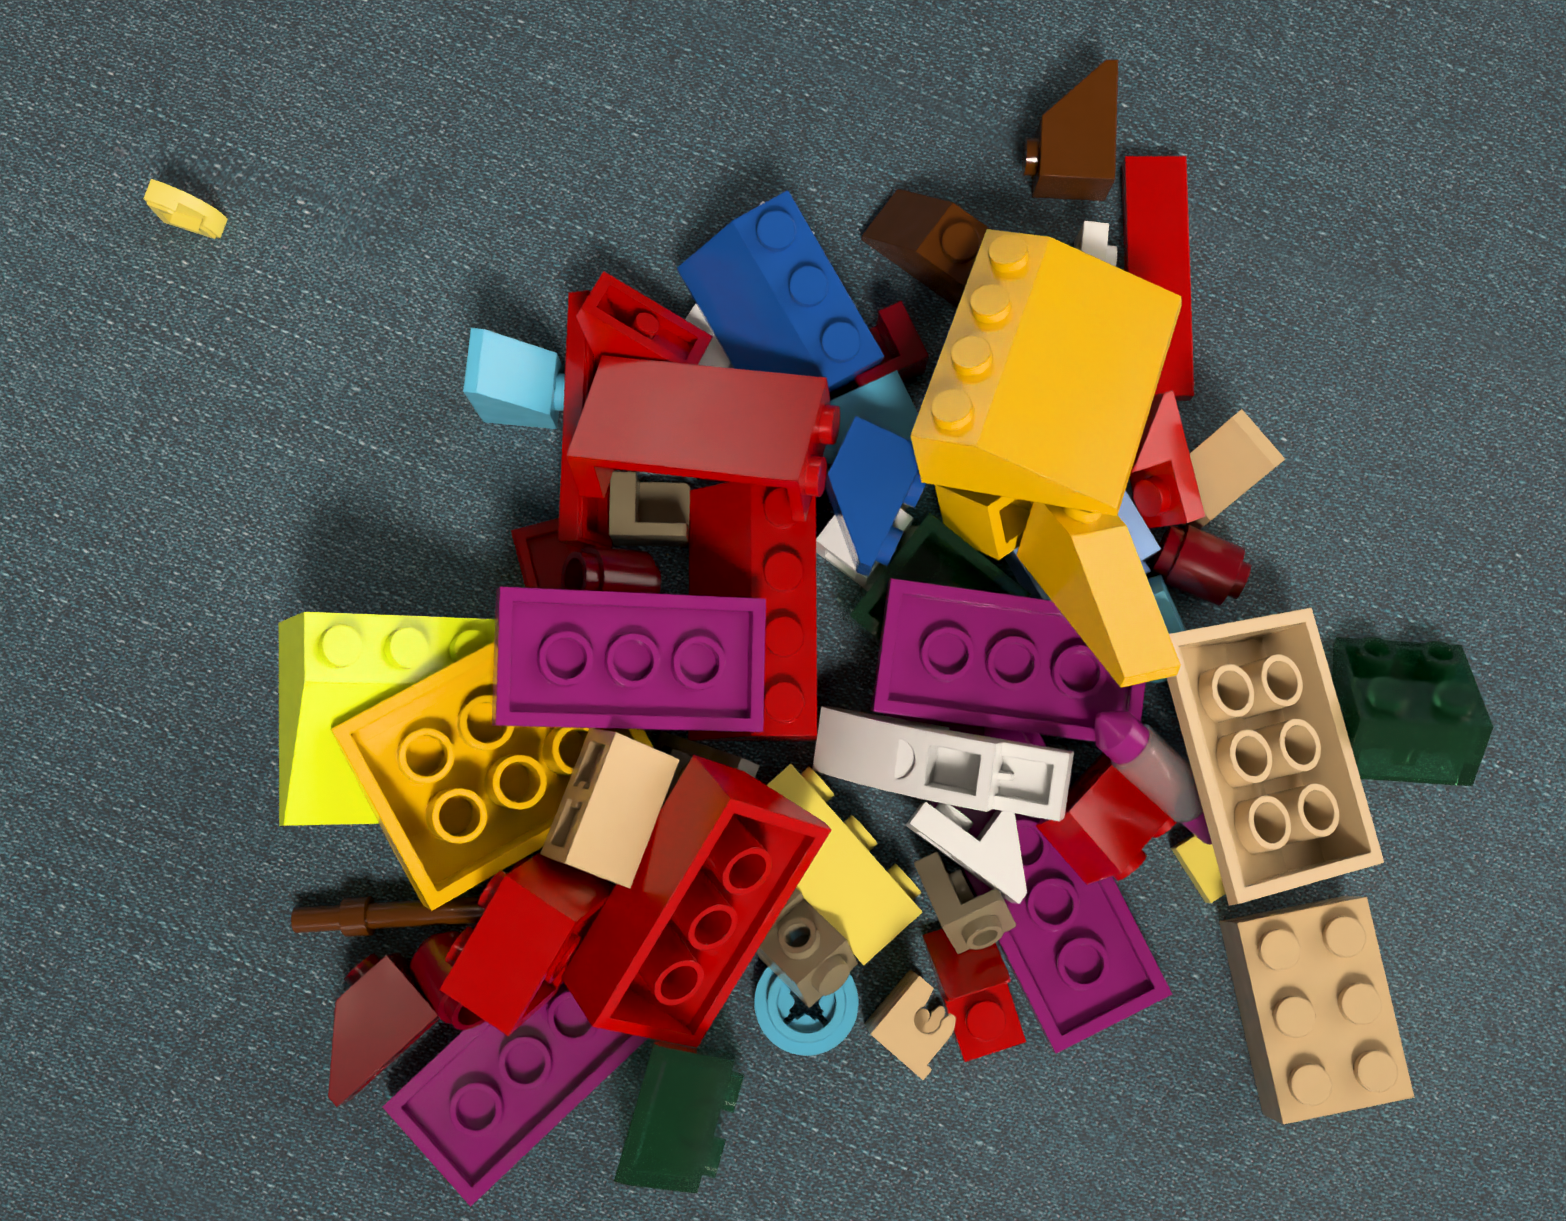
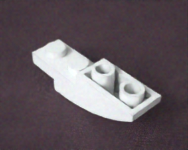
[812,706,1074,821]

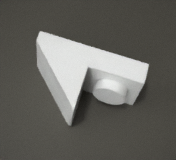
[906,802,1027,904]

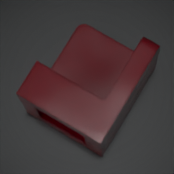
[849,301,929,391]

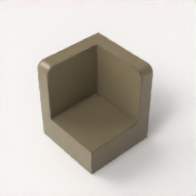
[609,471,690,547]

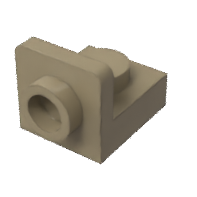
[914,852,1016,954]

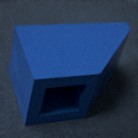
[825,416,927,577]

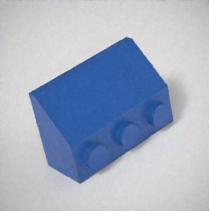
[677,190,884,397]

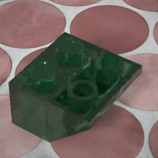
[1332,637,1494,786]

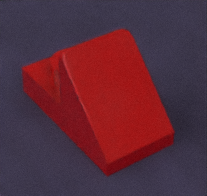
[576,271,713,365]
[1129,391,1205,528]
[922,928,1026,1062]

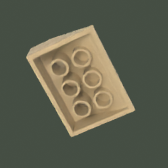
[1167,608,1384,906]

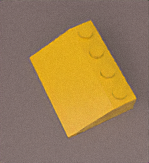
[910,229,1182,516]
[331,642,653,911]

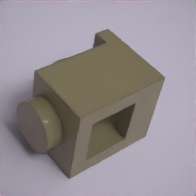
[757,888,858,1008]

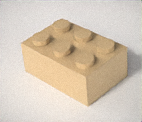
[1219,896,1415,1124]

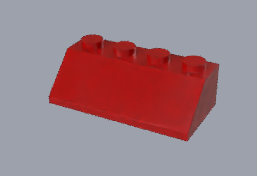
[688,482,817,741]
[561,755,832,1048]

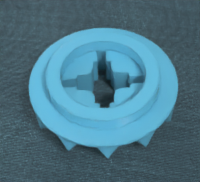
[754,967,859,1056]

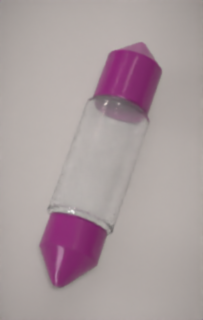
[1095,711,1212,845]

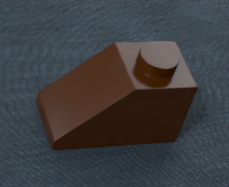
[1022,59,1119,201]
[861,189,990,308]

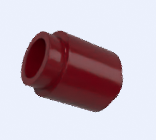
[1150,524,1252,606]
[561,546,661,594]
[410,931,486,1030]

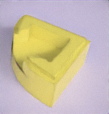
[143,179,228,239]

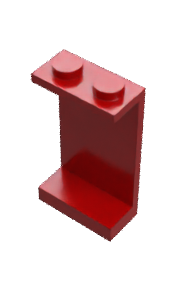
[566,355,840,522]

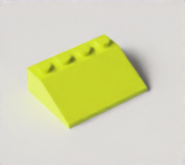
[278,612,495,826]

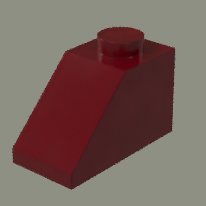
[328,953,440,1107]

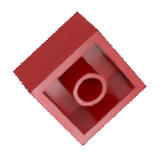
[439,852,615,1036]

